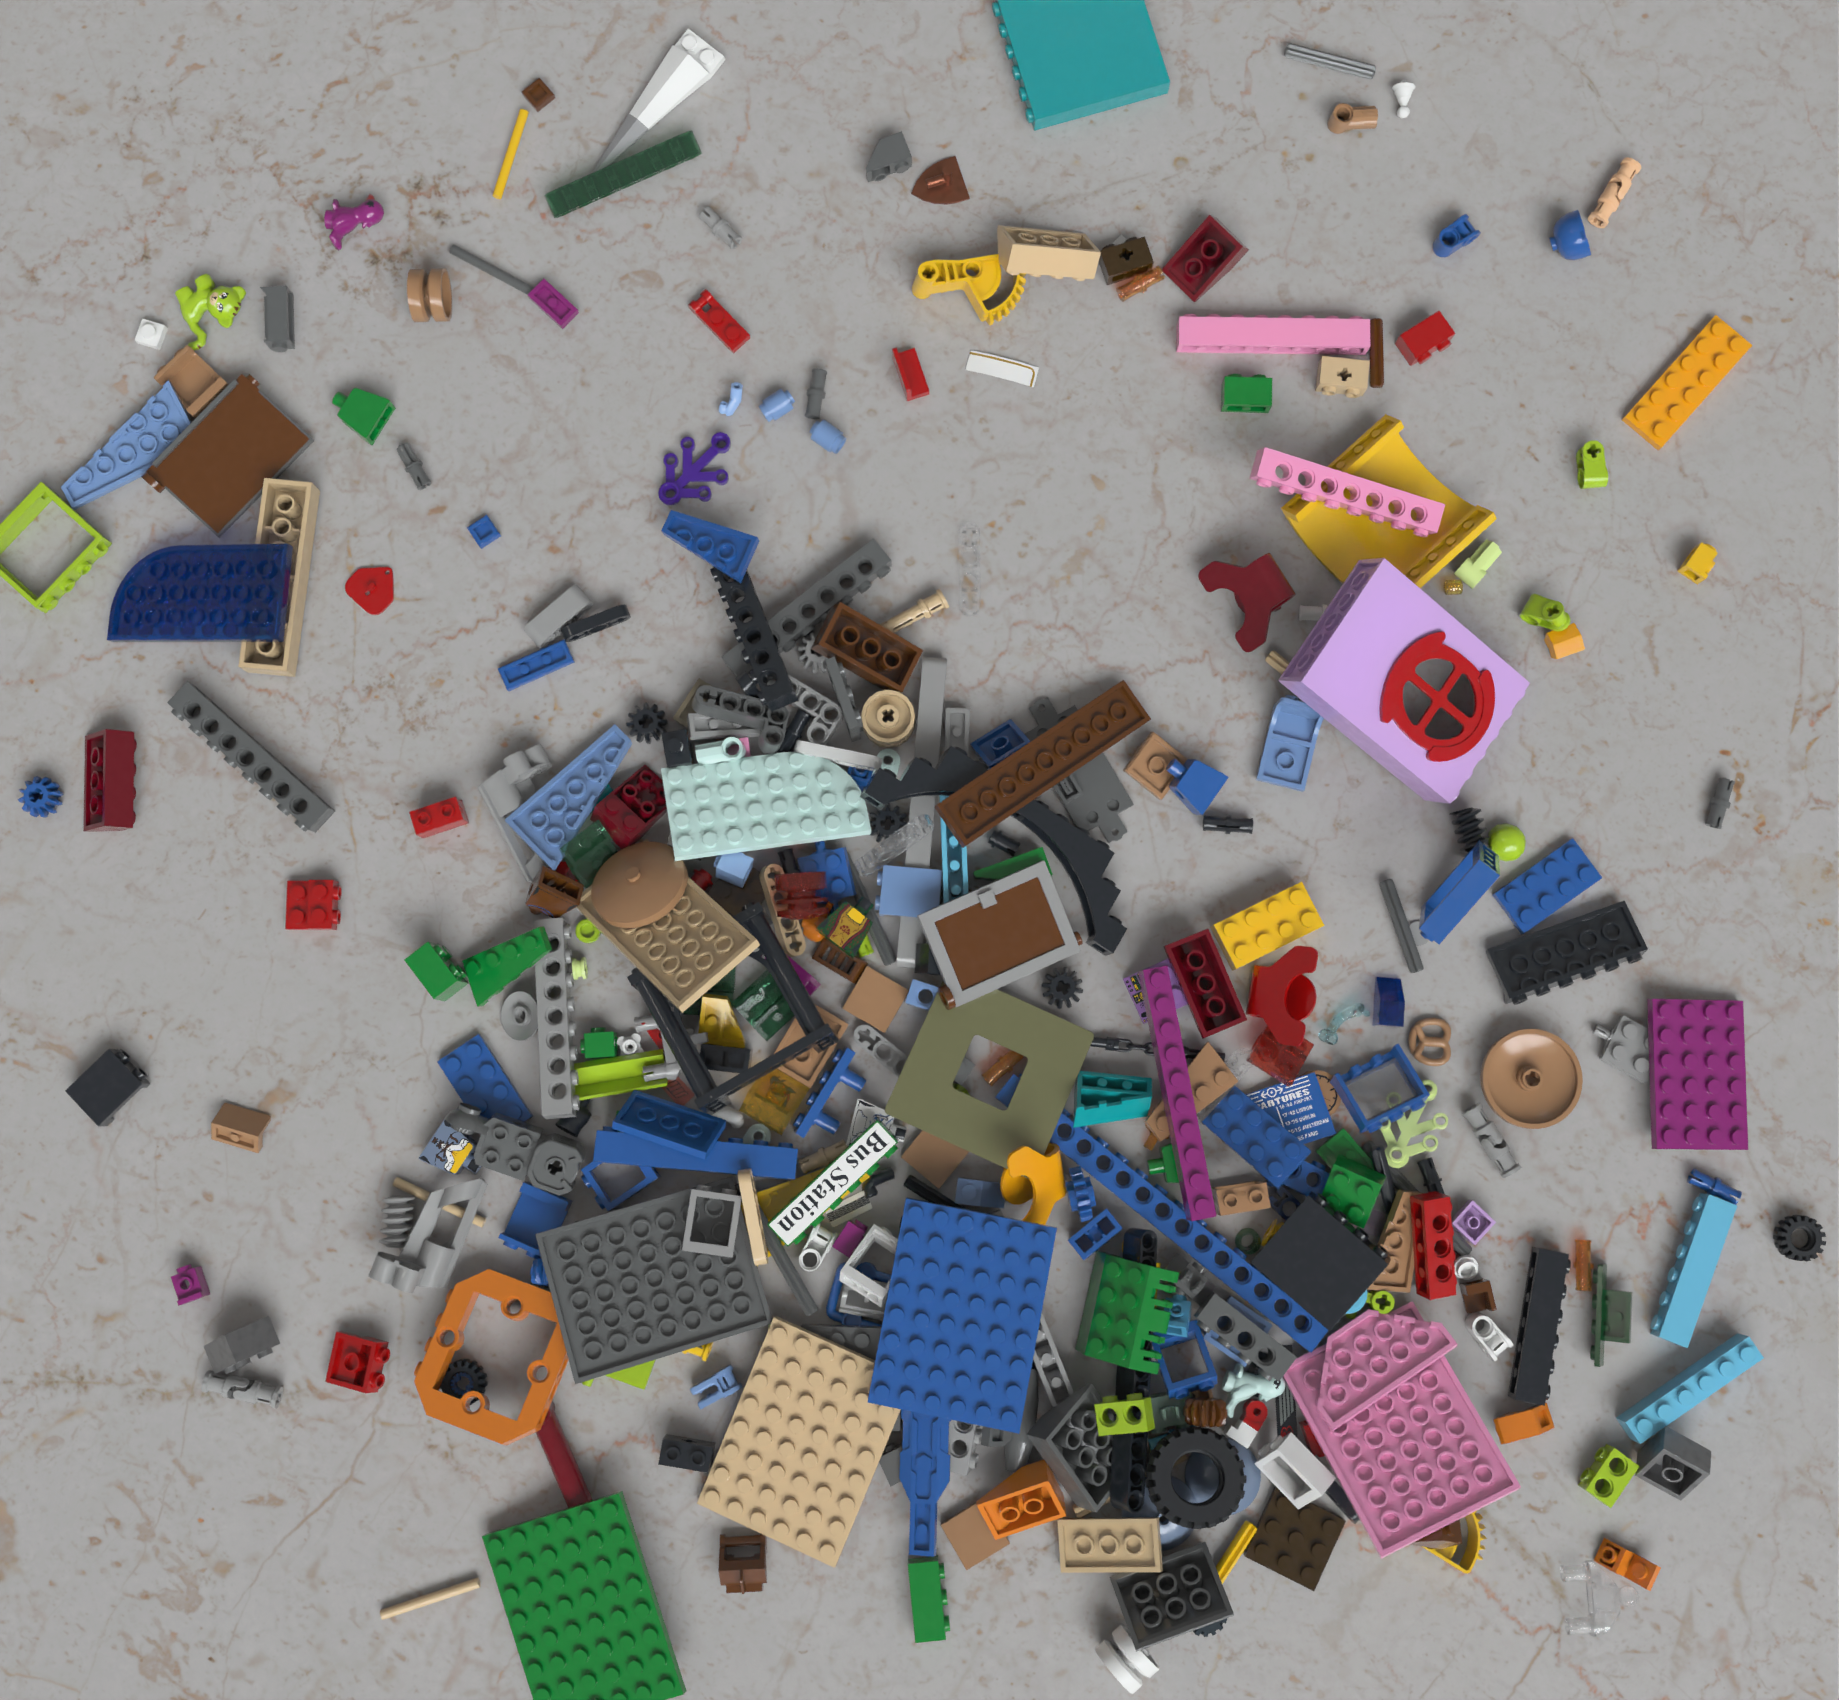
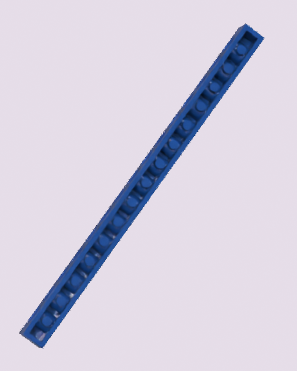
[995,1073,1329,1353]

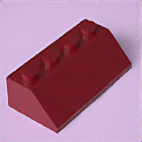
[83,729,137,832]
[1163,928,1247,1039]

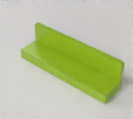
[574,1049,668,1100]

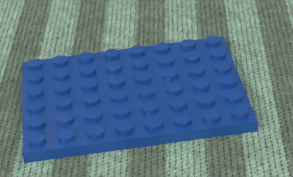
[868,1198,1057,1434]

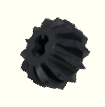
[626,702,668,744]
[869,803,909,845]
[1041,967,1083,1009]

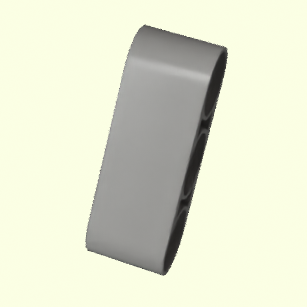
[524,585,593,649]

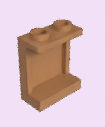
[154,345,229,419]

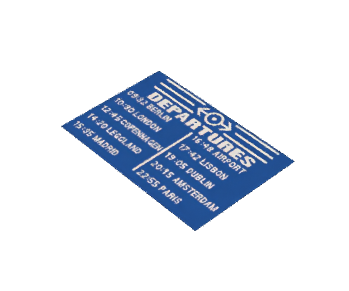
[1245,1072,1336,1162]

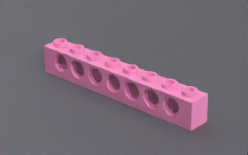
[1249,447,1445,537]

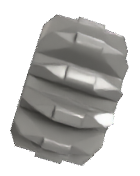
[798,633,828,673]

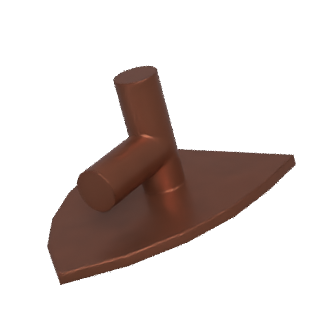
[911,156,970,205]

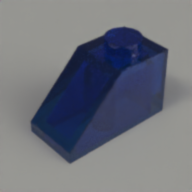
[1372,977,1405,1028]

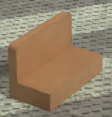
[211,1103,271,1153]

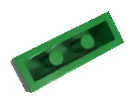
[908,1555,950,1643]

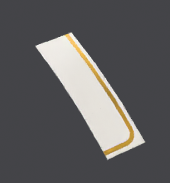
[965,350,1039,388]

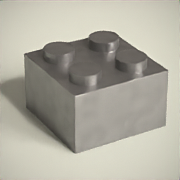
[1635,1426,1711,1501]

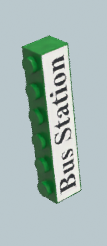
[767,1118,899,1246]

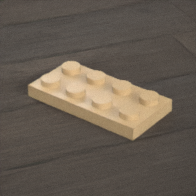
[1057,1517,1163,1573]

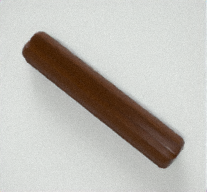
[1369,318,1384,388]

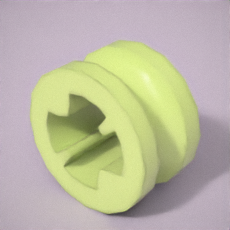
[572,957,588,980]

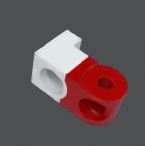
[1223,1399,1268,1449]

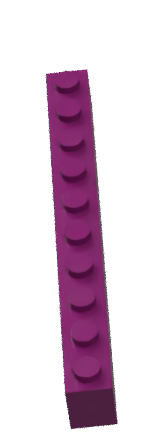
[1138,966,1217,1221]

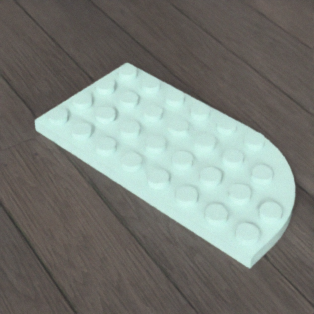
[661,752,871,861]

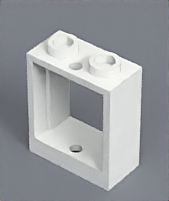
[839,1224,898,1307]
[1254,1432,1336,1509]

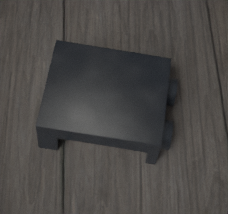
[65,1049,150,1126]

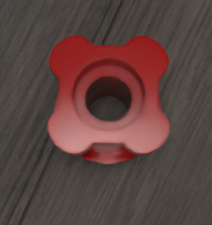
[690,868,713,891]

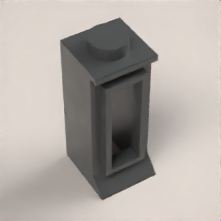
[260,286,295,352]

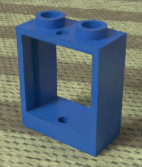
[581,1161,661,1211]
[1152,1319,1218,1399]

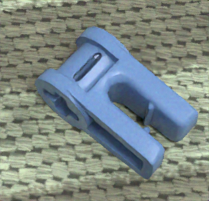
[690,1364,743,1410]

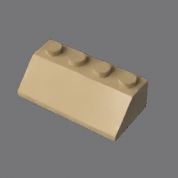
[997,225,1101,281]

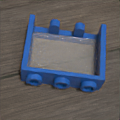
[1330,1043,1430,1134]

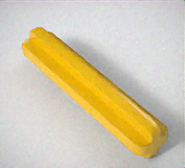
[1216,1520,1257,1584]

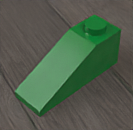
[973,847,1053,881]

